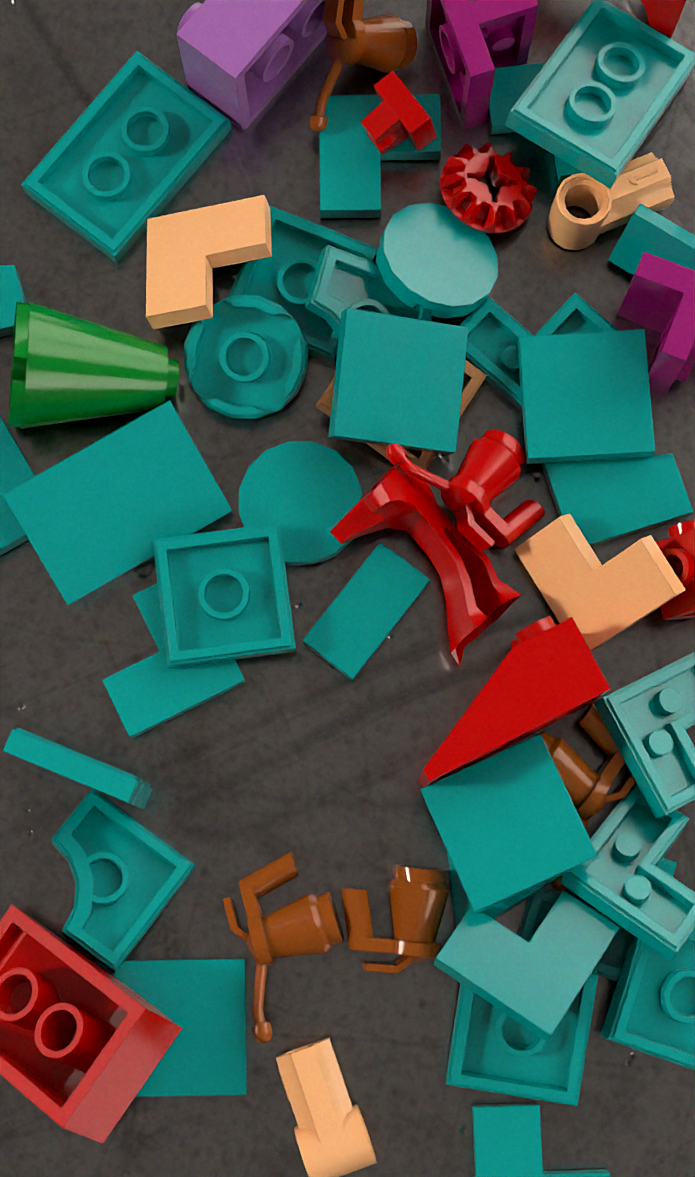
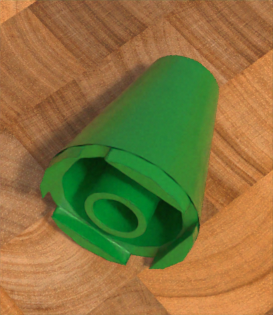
[8,302,179,429]

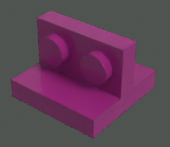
[425,0,539,131]
[617,251,695,397]

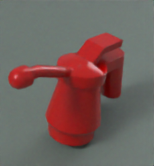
[385,429,545,552]

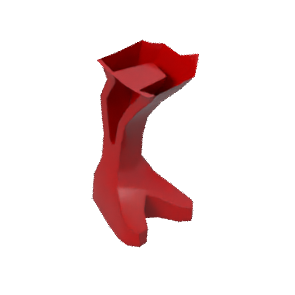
[329,455,523,666]

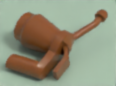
[309,0,417,132]
[538,703,635,891]
[223,851,344,1043]
[341,865,450,974]

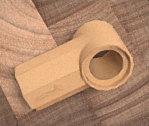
[547,152,675,250]
[276,1037,377,1177]

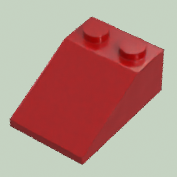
[419,616,611,788]
[0,904,182,1144]

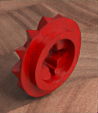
[440,142,537,233]

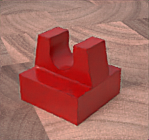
[361,70,438,155]

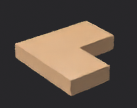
[146,195,272,330]
[514,513,685,651]

